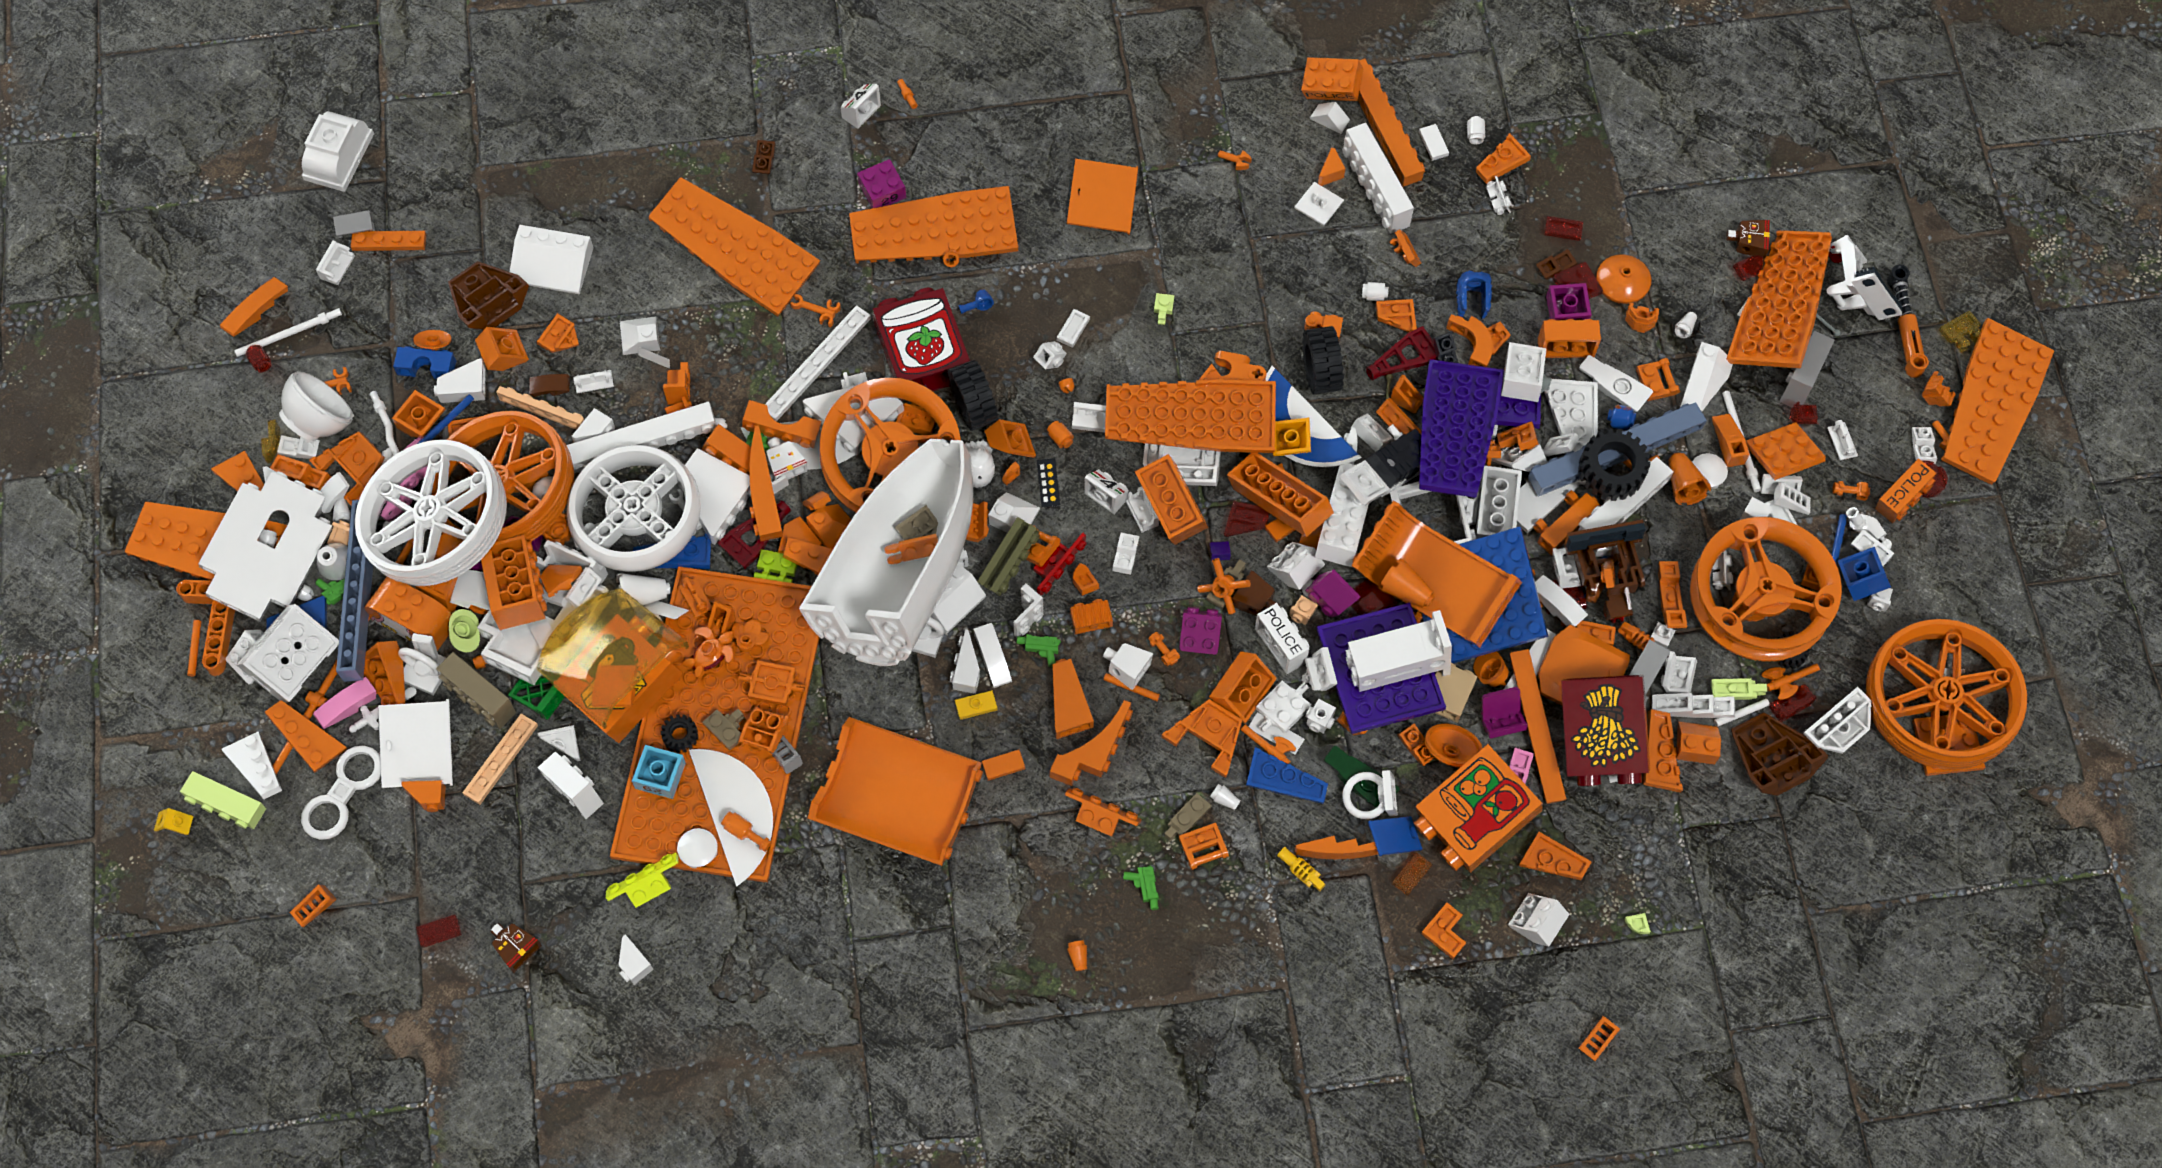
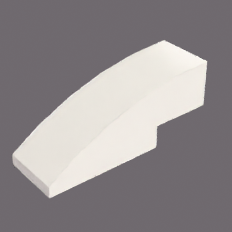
[1535,575,1588,627]
[974,623,1012,688]

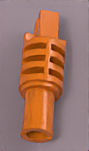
[1618,621,1655,651]

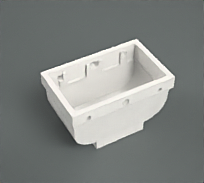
[302,111,374,192]

